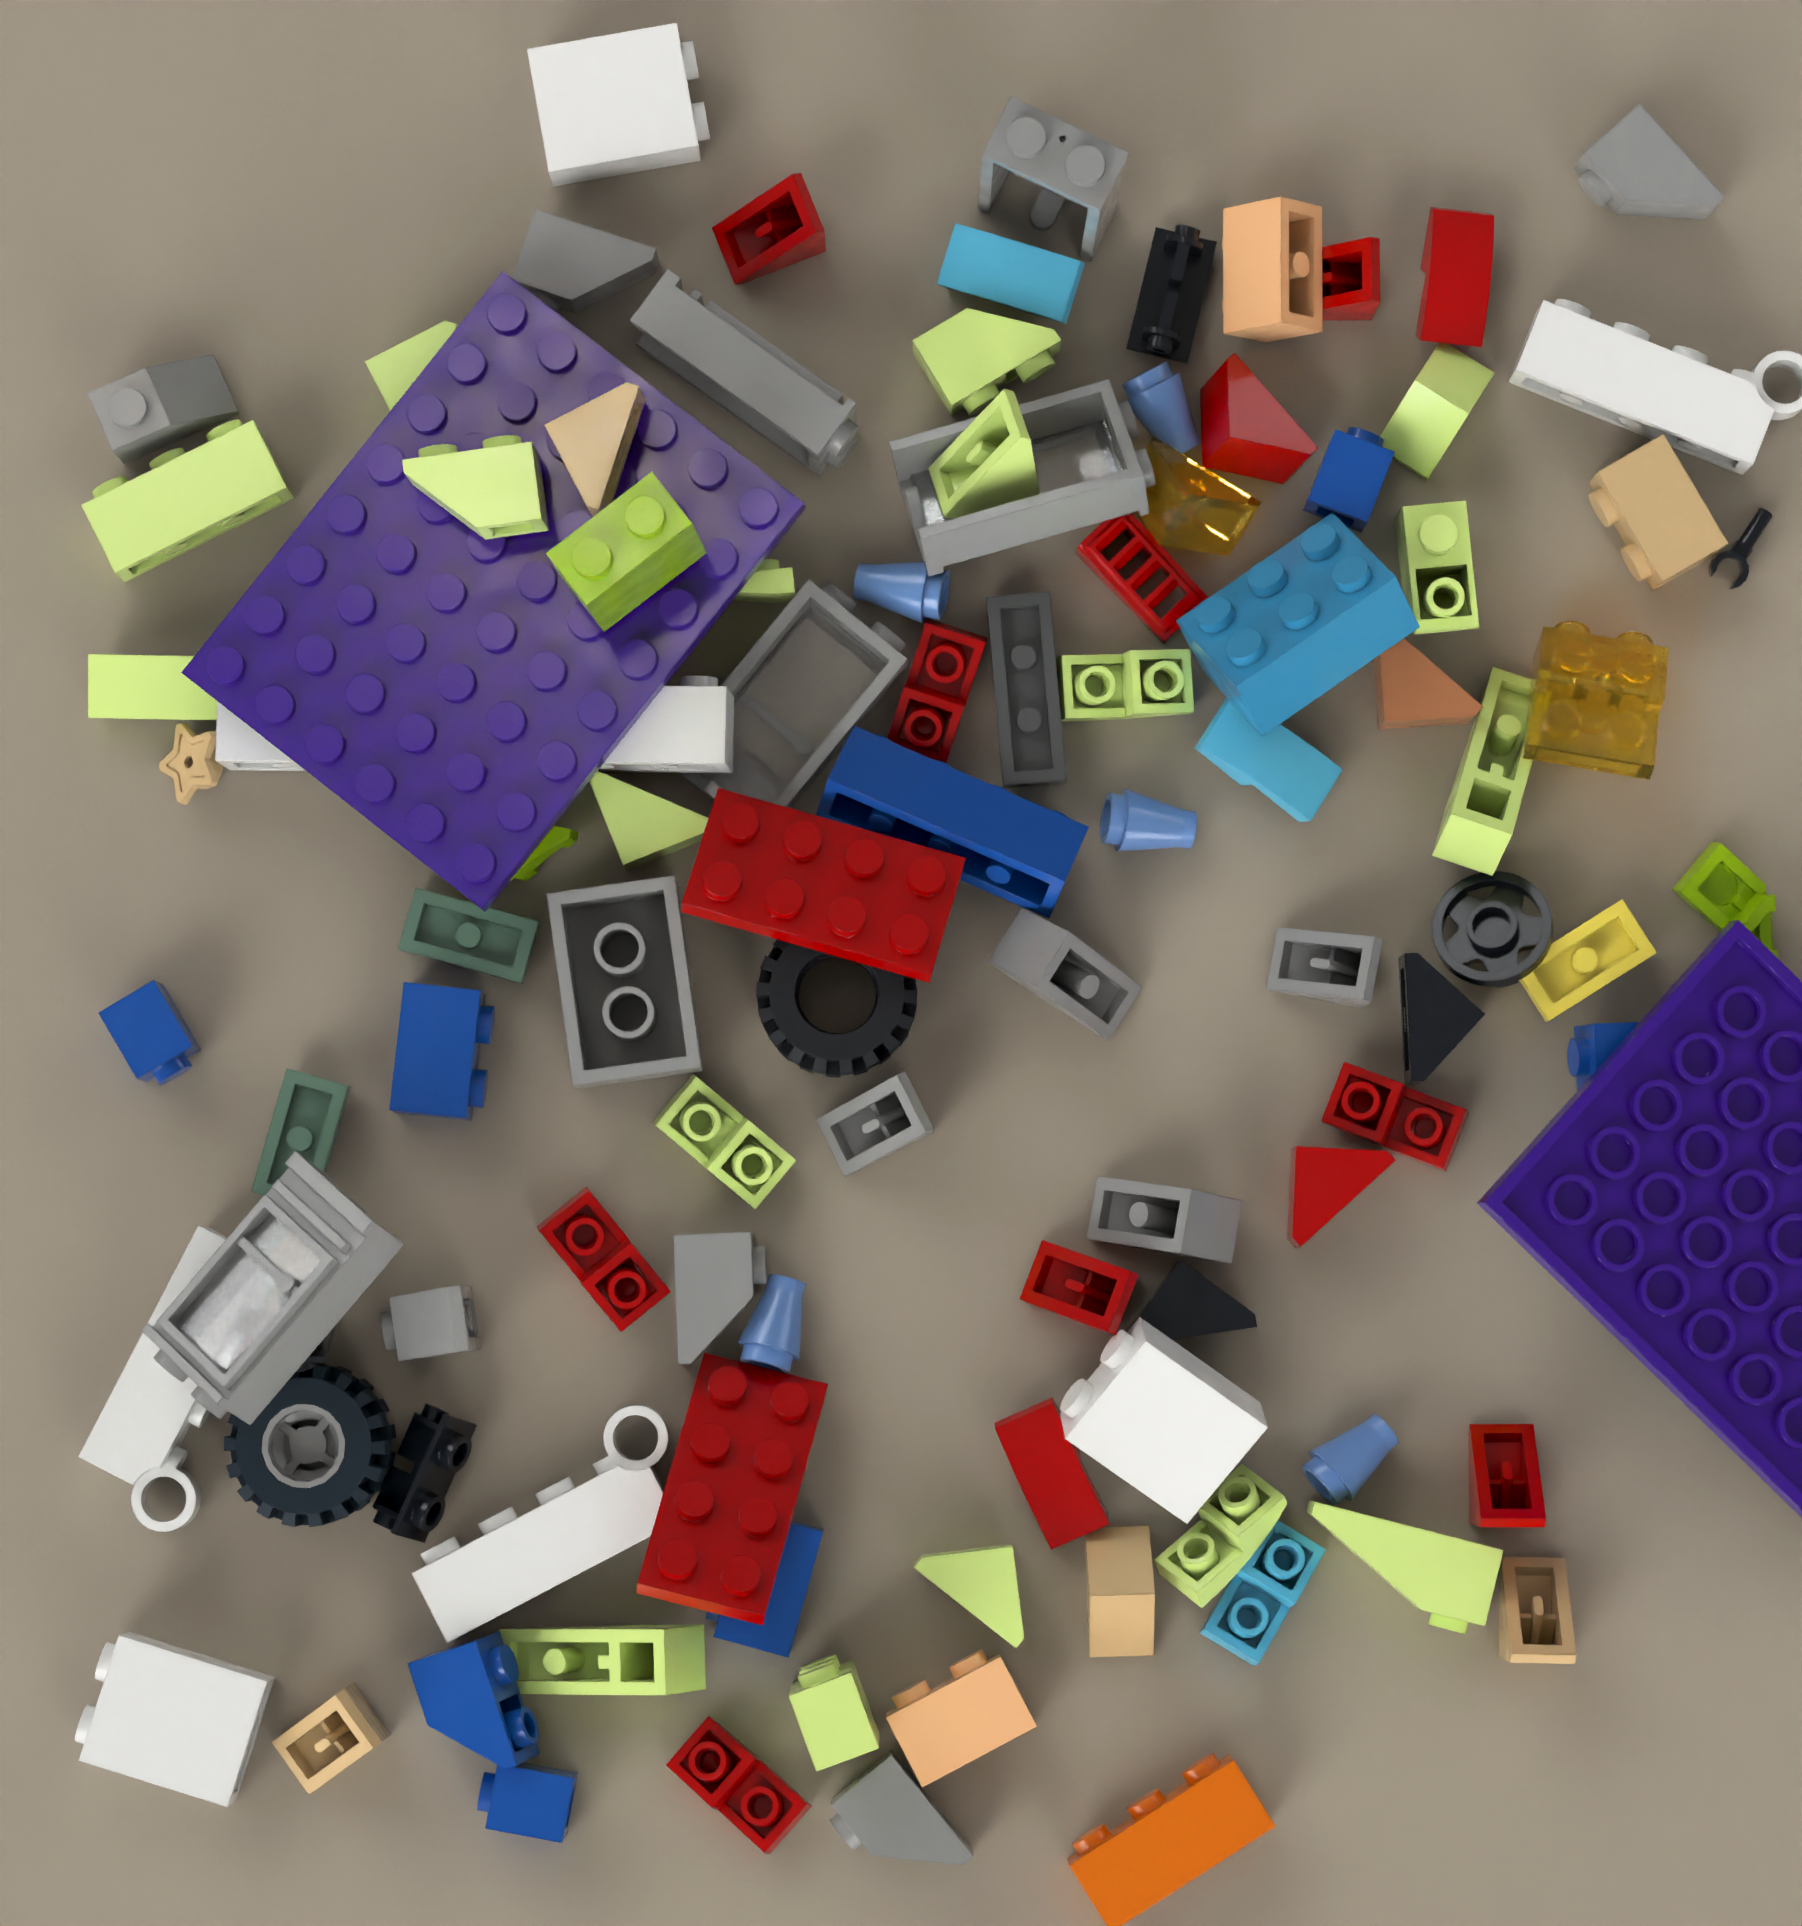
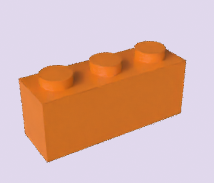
[1067,1753,1276,1926]

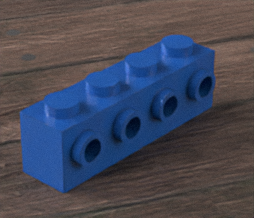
[816,726,1089,918]

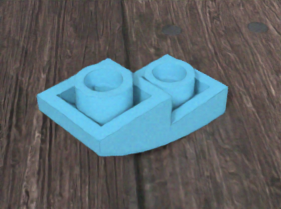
[937,223,1085,324]
[1195,697,1343,822]
[1199,1520,1326,1666]

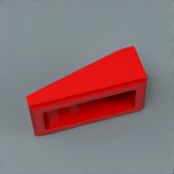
[1075,513,1208,644]

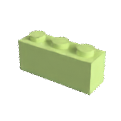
[81,419,294,582]
[789,1654,880,1772]

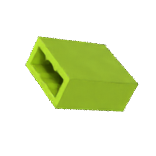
[546,472,707,632]

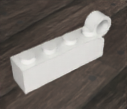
[1508,299,1802,475]
[78,1226,276,1532]
[412,1405,670,1643]

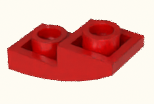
[1415,207,1494,347]
[888,618,988,763]
[1321,1062,1469,1172]
[537,1186,671,1332]
[994,1397,1110,1550]
[666,1716,812,1855]

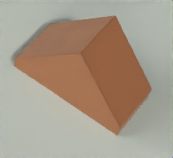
[1373,638,1483,730]

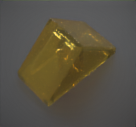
[1136,436,1262,556]

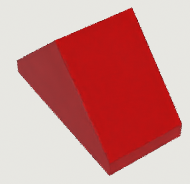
[712,173,826,285]
[1322,237,1380,321]
[1200,353,1318,484]
[1287,1146,1396,1248]
[1019,1240,1139,1335]
[1468,1424,1546,1527]

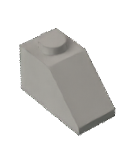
[1575,104,1725,220]
[512,209,659,313]
[87,354,240,464]
[988,908,1142,1041]
[1087,1176,1242,1263]
[673,1232,767,1364]
[381,1285,481,1361]
[829,1749,974,1865]

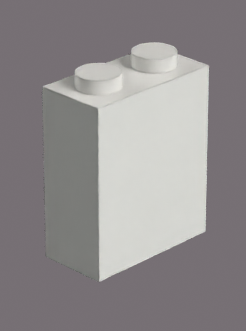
[527,23,710,187]
[1060,1317,1268,1524]
[75,1631,275,1807]

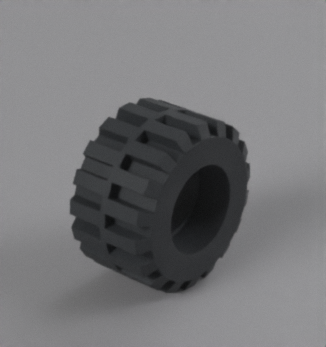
[756,940,917,1078]

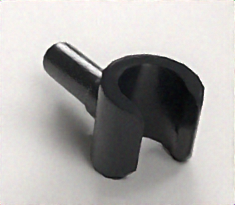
[1709,508,1772,589]

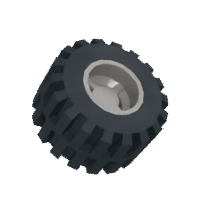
[224,1363,396,1527]

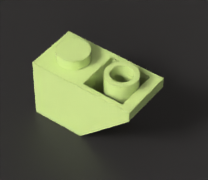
[912,308,1061,417]
[402,435,549,540]
[1395,501,1479,635]

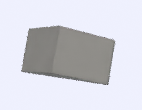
[1266,927,1383,1008]
[816,1071,934,1177]

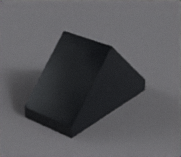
[1398,953,1485,1085]
[1126,1260,1257,1340]

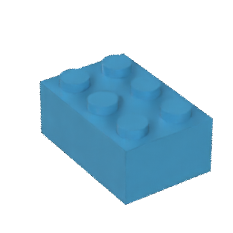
[1176,512,1420,736]

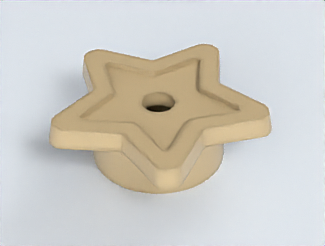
[159,723,223,805]

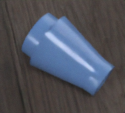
[1122,361,1201,460]
[853,562,950,624]
[1100,789,1197,852]
[738,1274,806,1374]
[1302,1414,1399,1506]

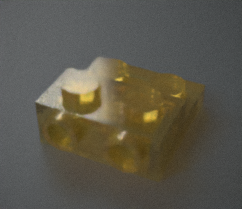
[1523,621,1669,780]

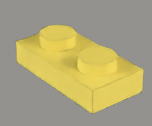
[1519,899,1657,1022]

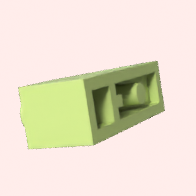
[1432,667,1553,876]
[1306,1500,1504,1634]
[499,1624,706,1695]

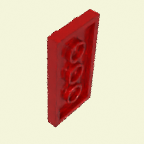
[681,788,966,983]
[636,1353,828,1626]

